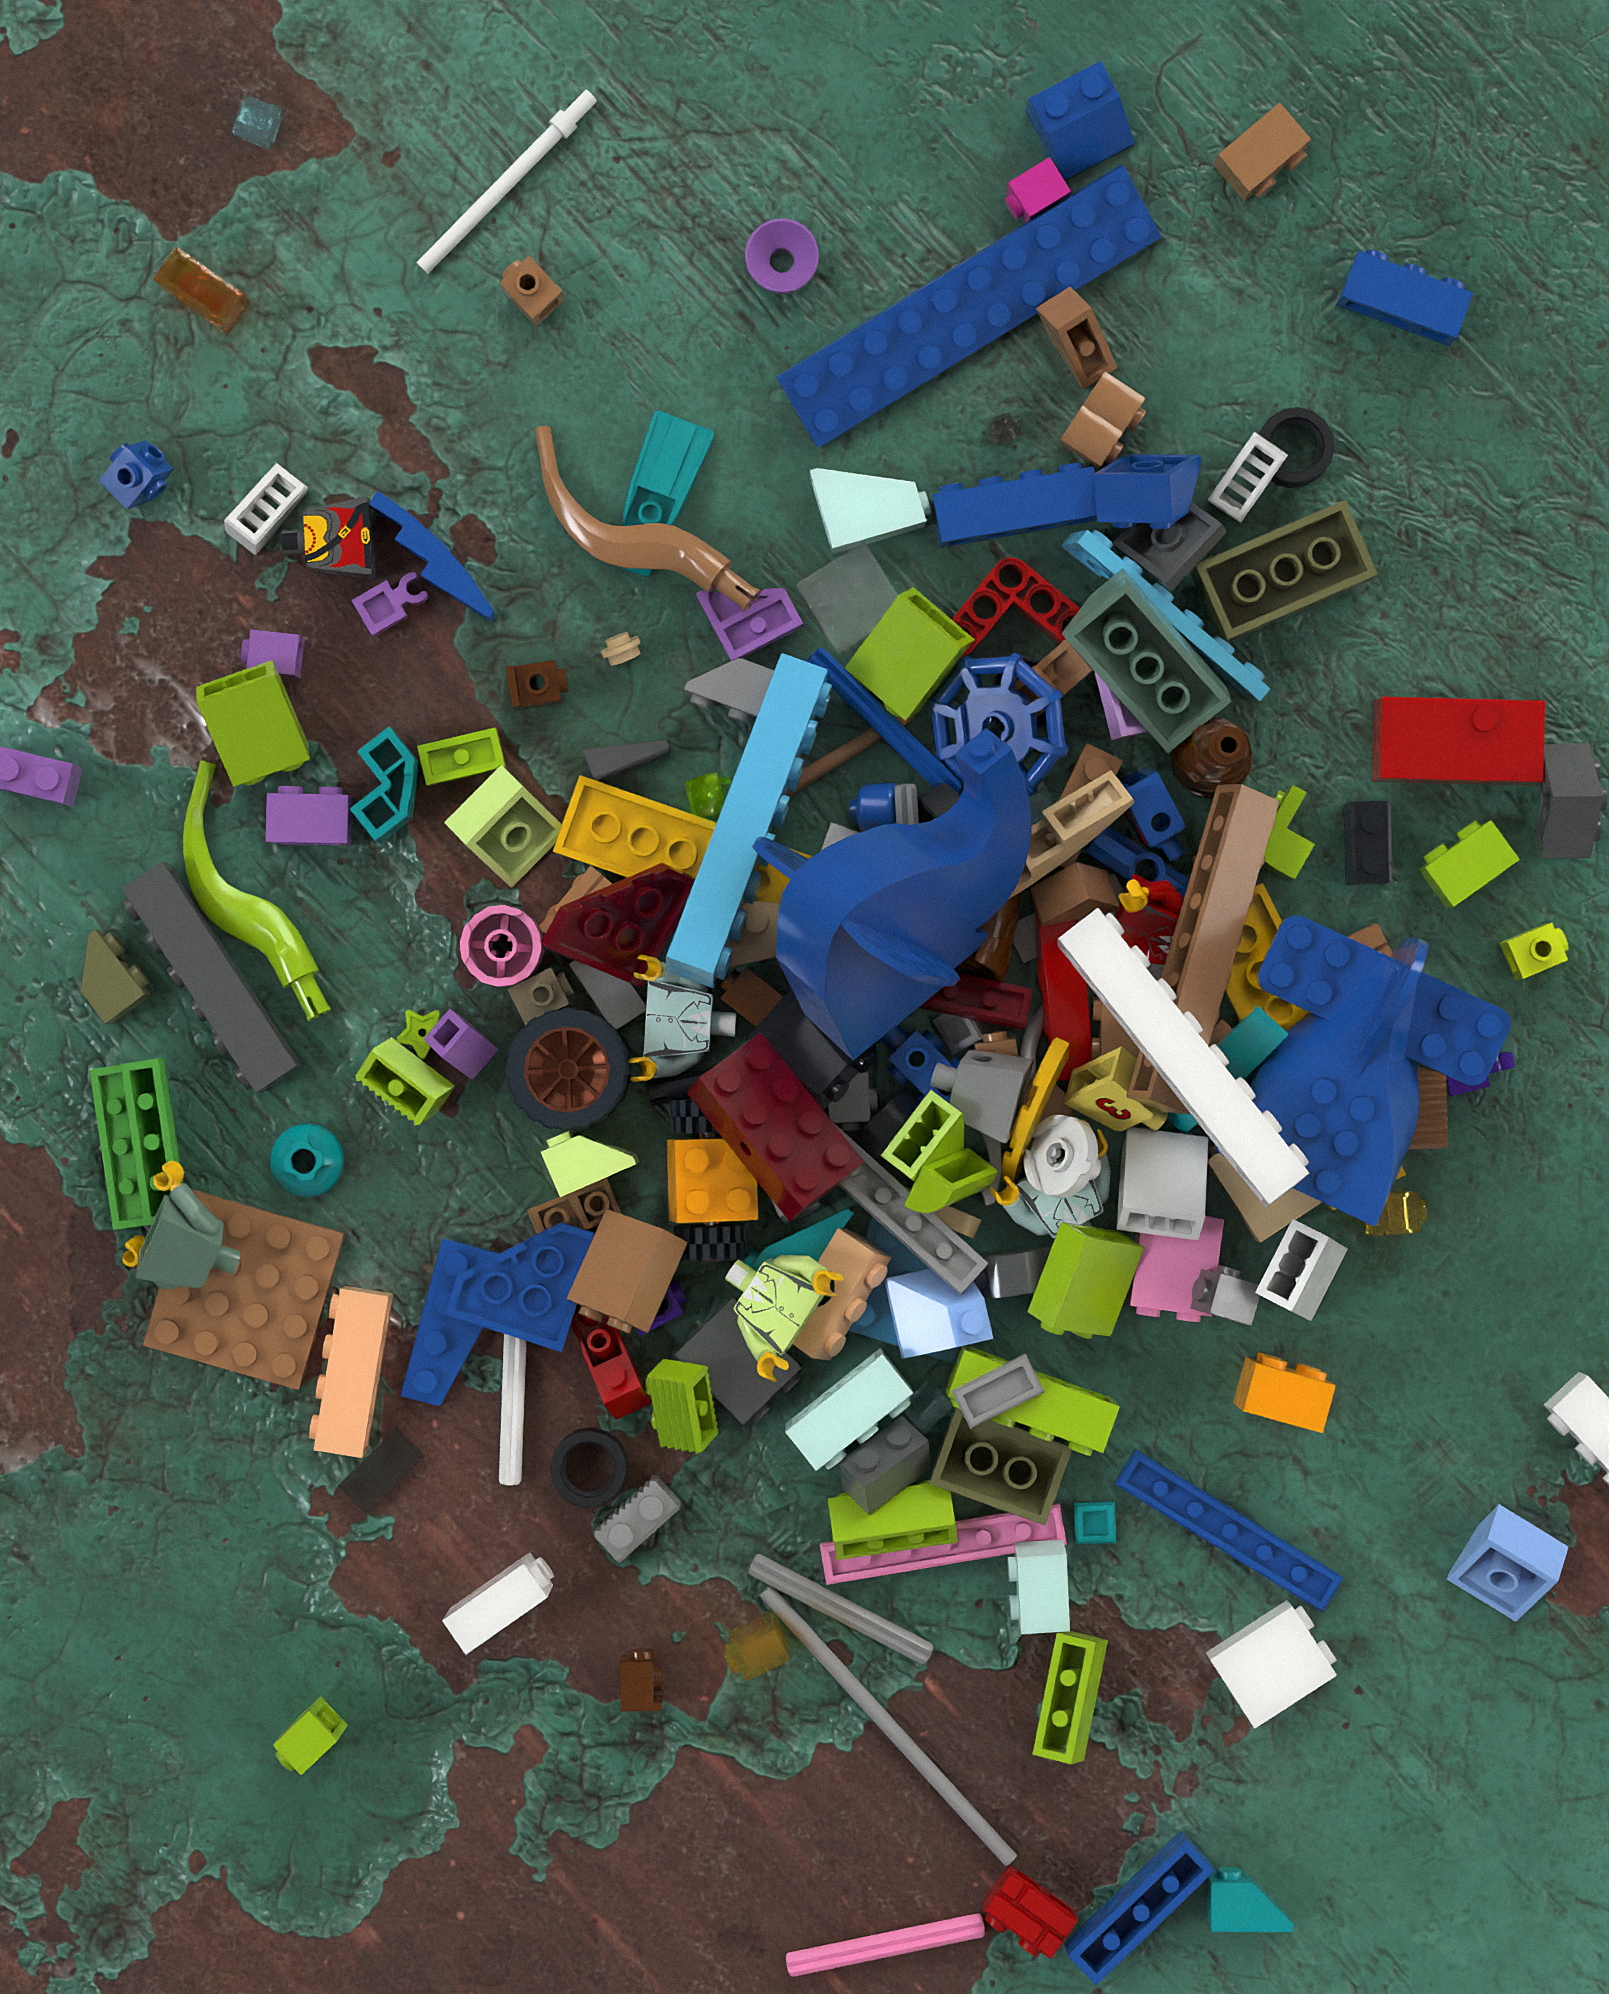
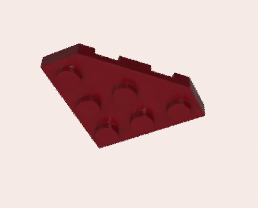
[541,863,696,988]

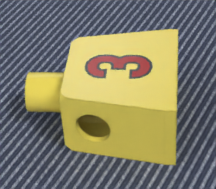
[1063,1046,1168,1131]

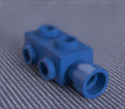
[877,1024,960,1103]

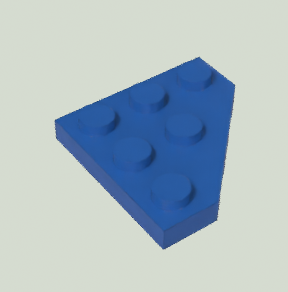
[444,1222,595,1352]

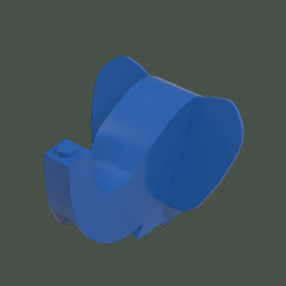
[752,728,1031,1060]

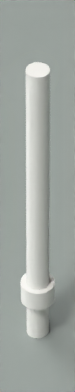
[416,90,597,274]

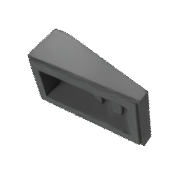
[583,740,671,782]

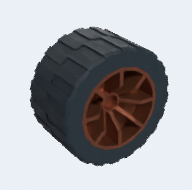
[505,1008,632,1131]

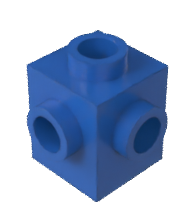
[99,440,174,509]

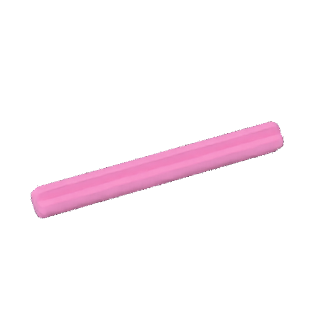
[786,1913,985,1977]

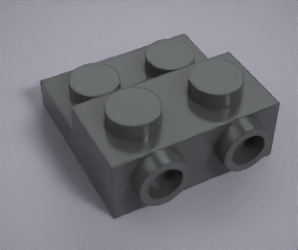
[1113,502,1227,591]

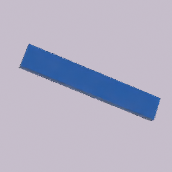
[1114,1449,1344,1612]

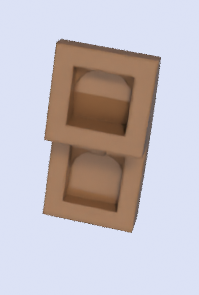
[1014,639,1093,718]

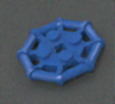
[927,653,1069,797]

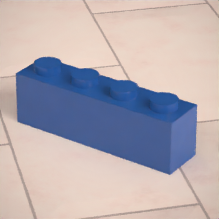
[932,463,1097,548]
[1064,1830,1215,1985]

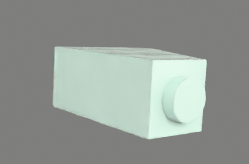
[810,468,931,554]

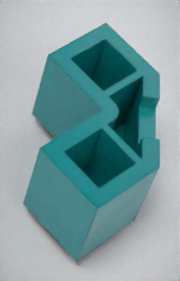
[350,727,420,844]

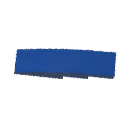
[369,491,497,623]

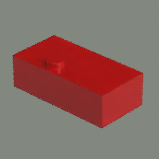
[1372,696,1545,786]

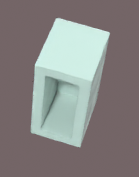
[1008,1539,1070,1634]

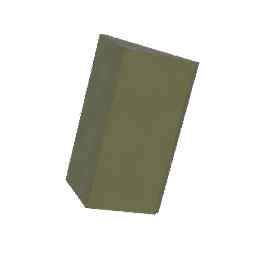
[929,1408,1072,1526]

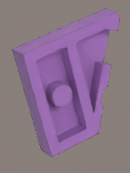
[695,588,804,661]

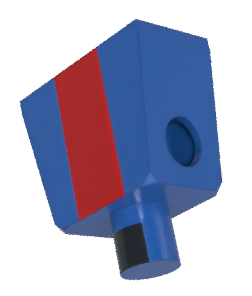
[1119,767,1186,862]

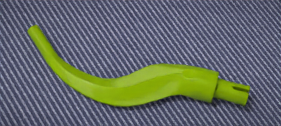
[183,760,331,1021]

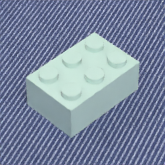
[785,1348,913,1471]

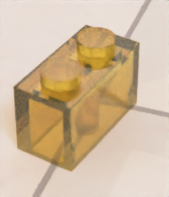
[724,1610,790,1682]

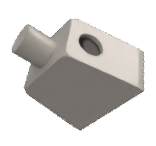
[931,1050,1034,1144]

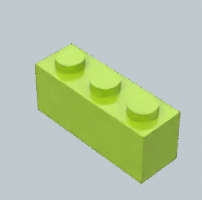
[827,1480,958,1560]
[1032,1631,1108,1765]

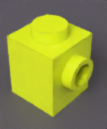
[1499,923,1569,980]

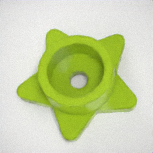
[396,1009,441,1060]

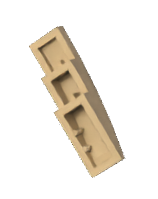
[1008,770,1134,900]

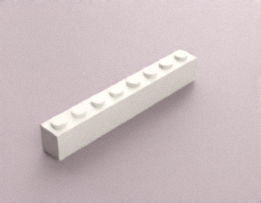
[1057,908,1309,1208]

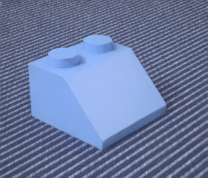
[1447,1504,1568,1622]

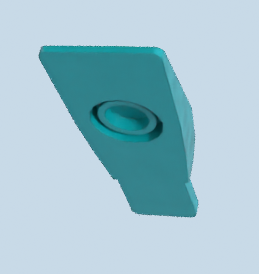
[616,411,714,577]

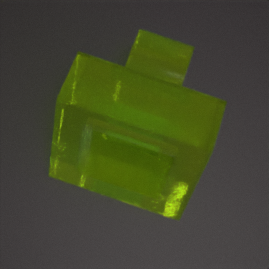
[684,772,731,819]

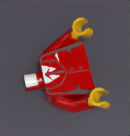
[1114,874,1184,968]

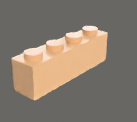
[309,1286,393,1458]

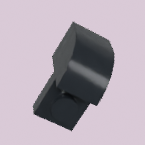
[851,1086,921,1166]

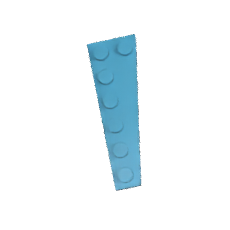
[1061,530,1270,701]

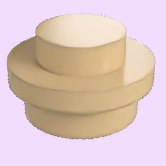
[601,632,641,666]

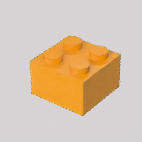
[1233,1352,1336,1433]

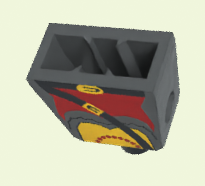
[281,497,376,580]

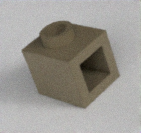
[507,967,574,1026]

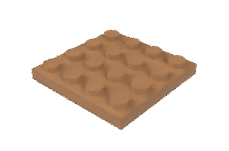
[143,1189,346,1390]

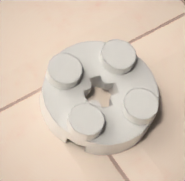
[1024,1114,1101,1198]

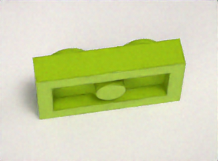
[417,727,507,787]

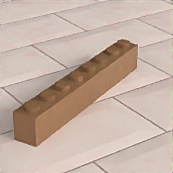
[1126,784,1279,1115]

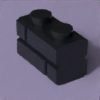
[1343,801,1393,886]

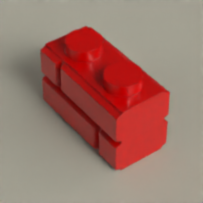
[982,1864,1079,1959]

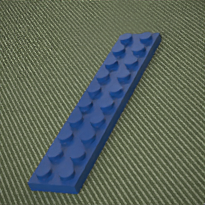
[775,165,1161,448]

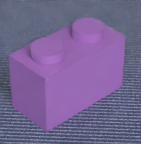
[0,747,83,807]
[266,786,354,846]

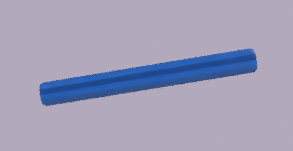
[807,648,962,793]

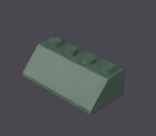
[1062,568,1232,753]

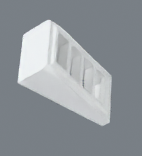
[1208,432,1288,523]
[224,463,308,555]

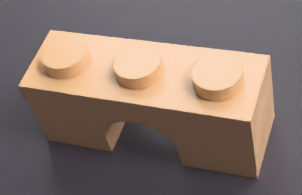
[793,1228,892,1361]

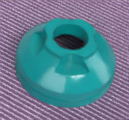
[270,1123,345,1197]

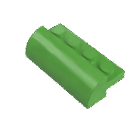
[89,1058,183,1230]

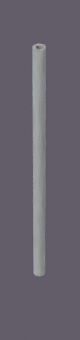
[759,1585,1017,1866]

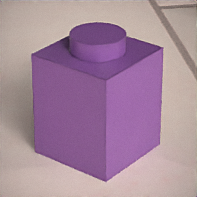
[241,629,305,679]
[424,1009,499,1080]

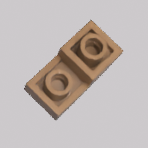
[527,1178,621,1234]

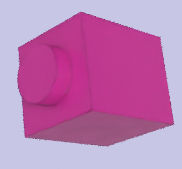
[1004,157,1071,223]

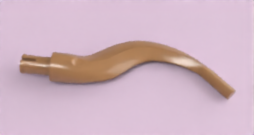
[535,426,761,612]

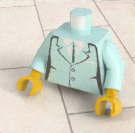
[628,955,736,1082]
[989,1129,1111,1238]

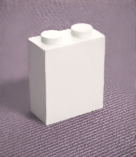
[1117,1127,1208,1240]
[1255,1219,1348,1321]
[442,1552,554,1655]
[1206,1600,1337,1728]

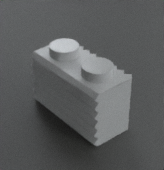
[595,1475,681,1563]

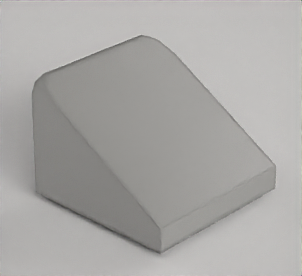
[932,1014,994,1055]

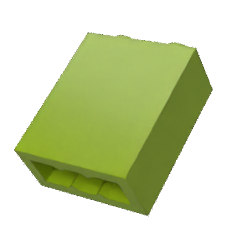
[845,587,975,721]
[196,660,310,787]
[1027,1222,1145,1339]

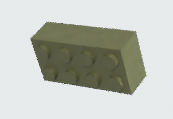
[1190,500,1378,643]

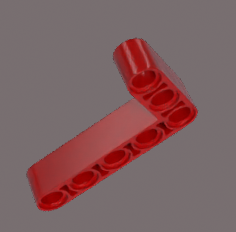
[951,557,1095,674]

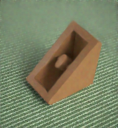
[1029,862,1119,927]

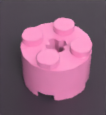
[460,905,545,987]

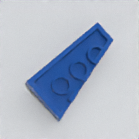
[400,1238,499,1406]

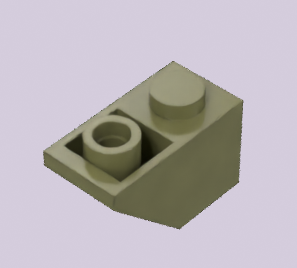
[81,929,152,1024]

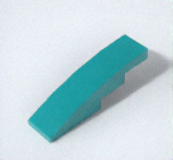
[1167,1006,1288,1134]

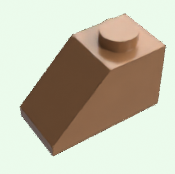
[1036,287,1117,389]

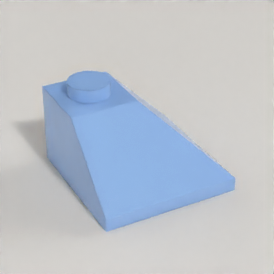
[884,1269,993,1359]

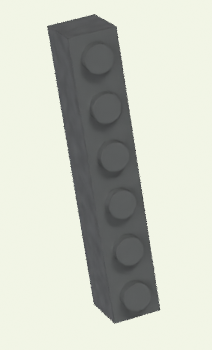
[121,862,302,1093]

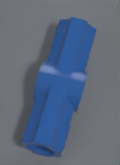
[1084,826,1190,897]

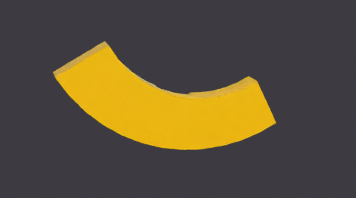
[1000,1037,1069,1184]

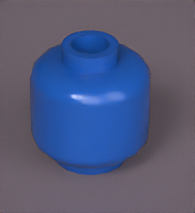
[849,782,898,832]

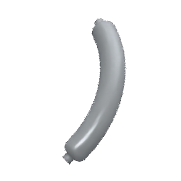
[1020,1002,1044,1084]

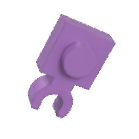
[351,572,429,637]

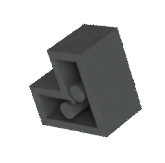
[1535,743,1607,858]

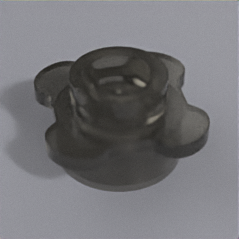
[982,412,1023,447]

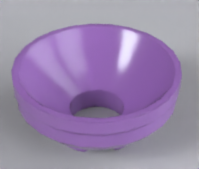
[745,219,819,294]

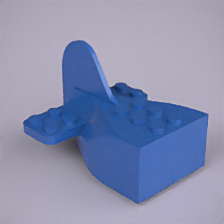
[1215,915,1511,1227]

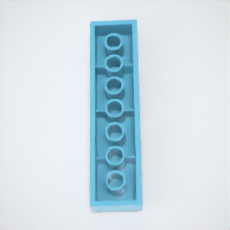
[666,653,832,988]

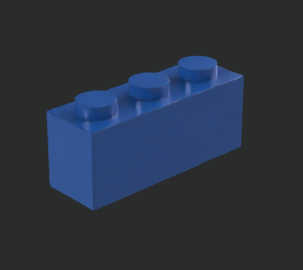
[1336,250,1473,346]

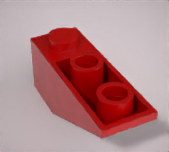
[571,1304,652,1420]

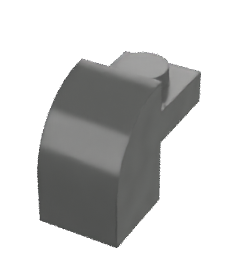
[973,1246,1052,1299]

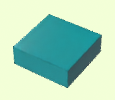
[1073,1501,1116,1544]

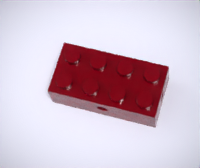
[687,1033,864,1222]

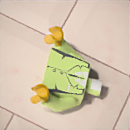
[725,1255,843,1382]

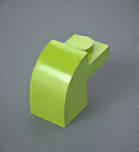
[1263,785,1315,882]

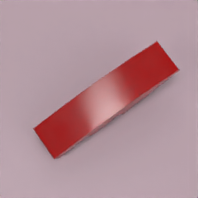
[1035,913,1092,1081]

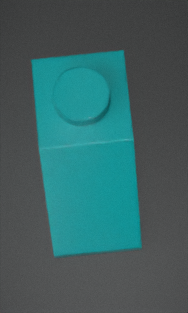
[1207,1867,1293,1932]

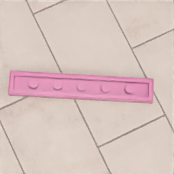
[820,1502,1067,1585]

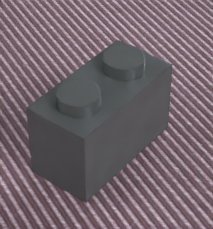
[839,1416,932,1514]

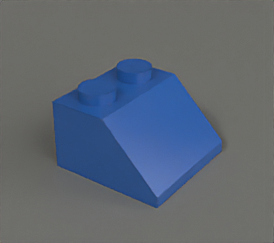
[1026,61,1135,181]
[1093,454,1201,529]

